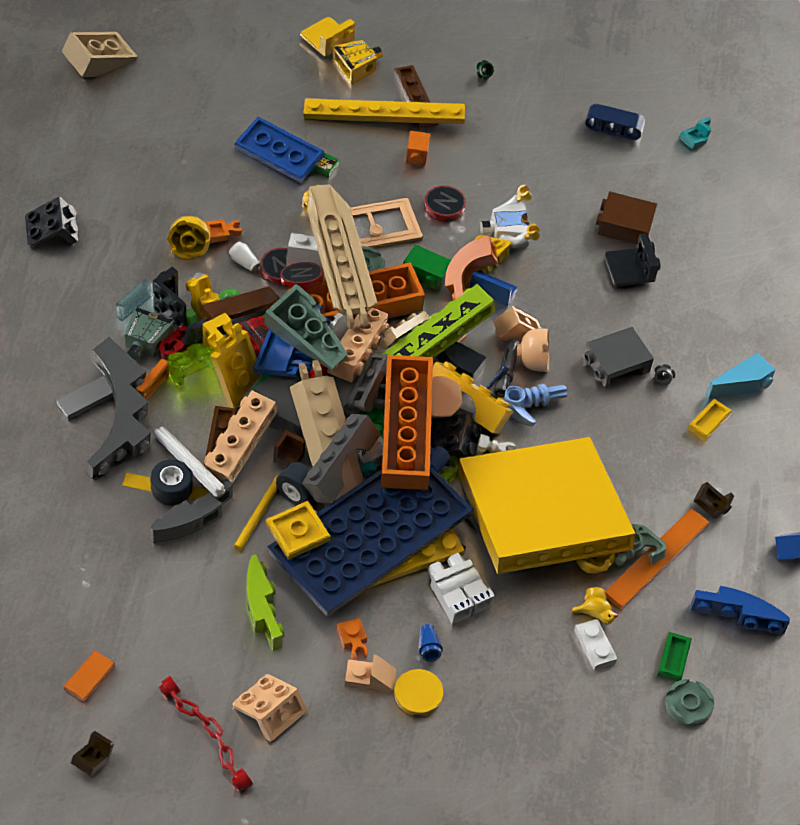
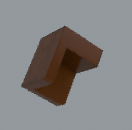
[273,430,305,468]

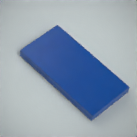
[234,117,325,183]

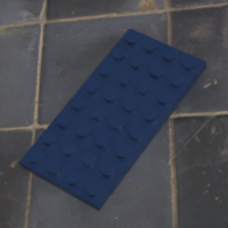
[267,466,474,617]

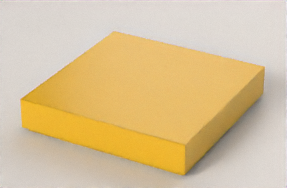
[266,501,331,560]

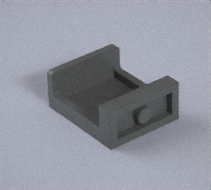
[583,327,654,387]

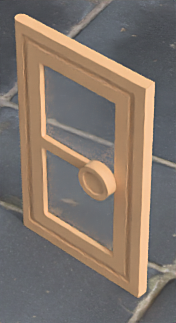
[350,198,423,248]

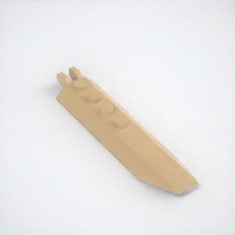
[308,185,378,329]
[290,360,364,508]

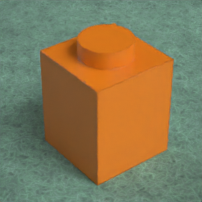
[406,131,430,165]

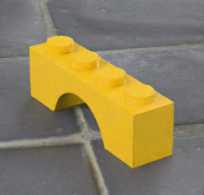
[432,361,514,434]

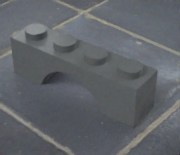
[302,414,381,504]

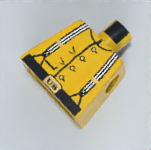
[333,40,383,84]

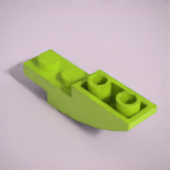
[247,554,285,650]

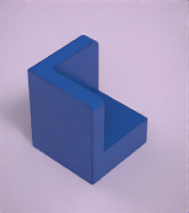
[775,532,800,560]

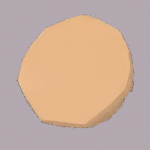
[431,376,462,418]

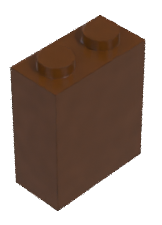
[596,191,657,244]

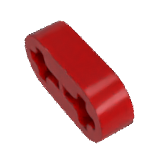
[159,326,193,362]

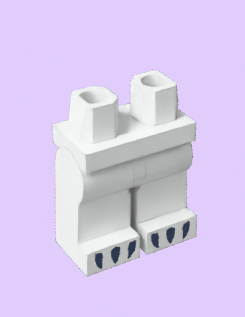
[428,553,495,624]

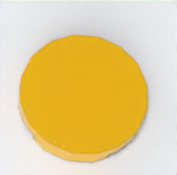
[394,669,444,716]

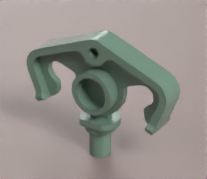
[614,524,666,566]

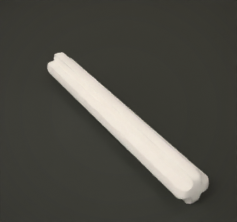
[154,427,225,497]

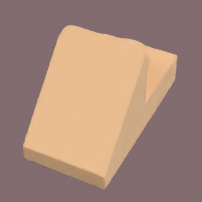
[344,654,396,693]

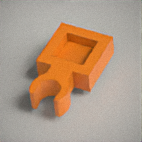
[205,219,243,243]
[336,617,368,661]

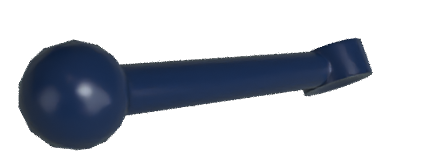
[486,365,509,389]

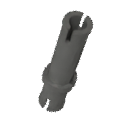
[493,339,519,397]

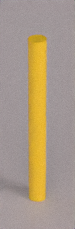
[233,475,279,551]

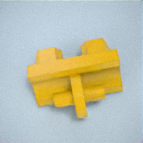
[185,274,220,320]

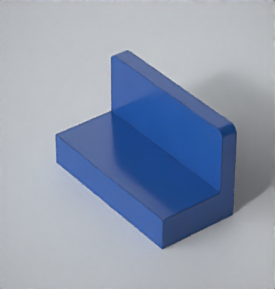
[470,271,517,307]

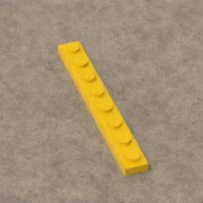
[304,99,465,124]

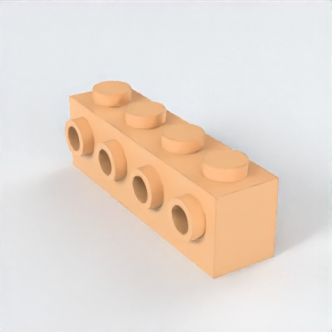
[327,308,389,383]
[204,390,278,484]

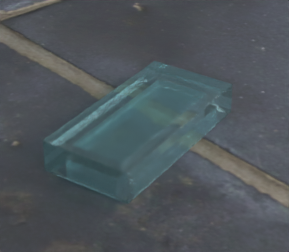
[116,279,152,322]

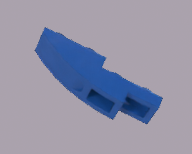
[691,586,790,634]

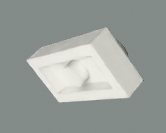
[574,619,617,670]

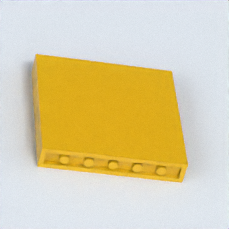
[458,437,636,574]

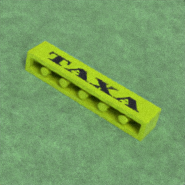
[380,284,495,380]

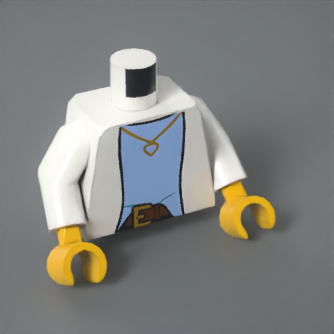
[480,185,540,249]

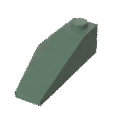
[264,284,348,370]

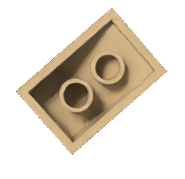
[62,32,138,77]

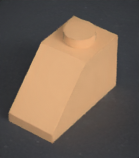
[493,306,541,343]

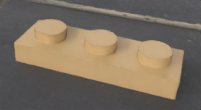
[379,311,430,350]

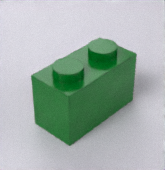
[403,244,451,291]

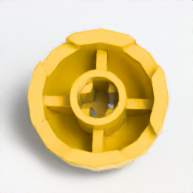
[167,216,211,260]

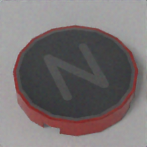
[425,185,466,221]
[260,248,288,285]
[280,262,324,290]

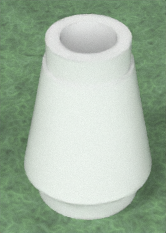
[229,241,260,272]

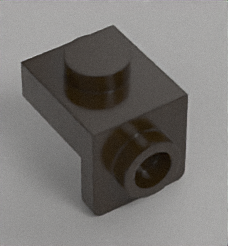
[693,482,735,518]
[71,731,114,776]

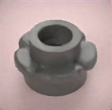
[654,364,676,385]

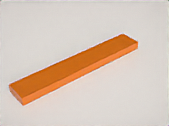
[605,508,709,610]

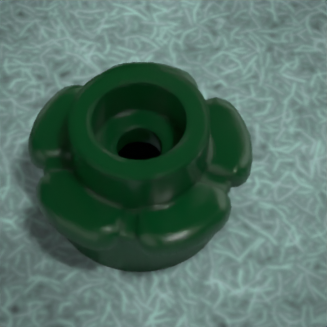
[476,60,494,80]

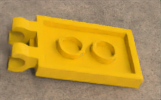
[207,320,261,408]

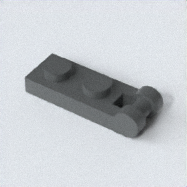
[347,353,388,412]

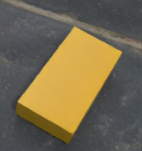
[688,399,732,442]

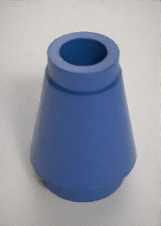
[419,624,443,661]

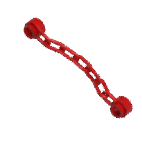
[159,676,254,792]

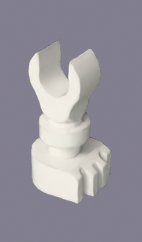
[476,434,516,455]

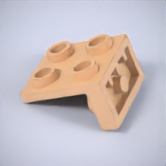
[232,674,307,742]

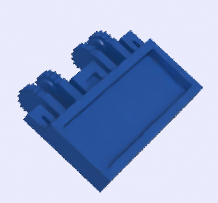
[253,305,330,377]

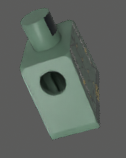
[125,307,174,360]

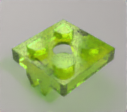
[165,343,215,386]

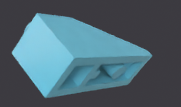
[706,352,776,398]

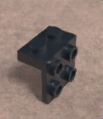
[25,196,78,247]
[604,234,661,286]
[153,266,186,328]
[430,413,480,459]

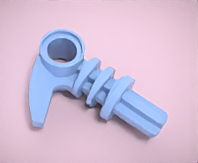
[504,384,567,427]

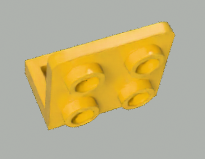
[301,17,355,57]

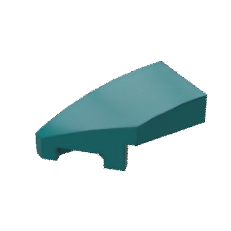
[679,117,711,149]

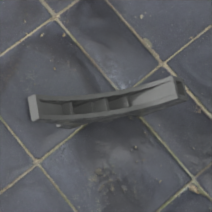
[86,337,151,479]

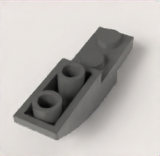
[150,479,233,543]

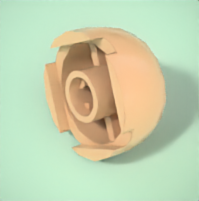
[517,328,549,372]

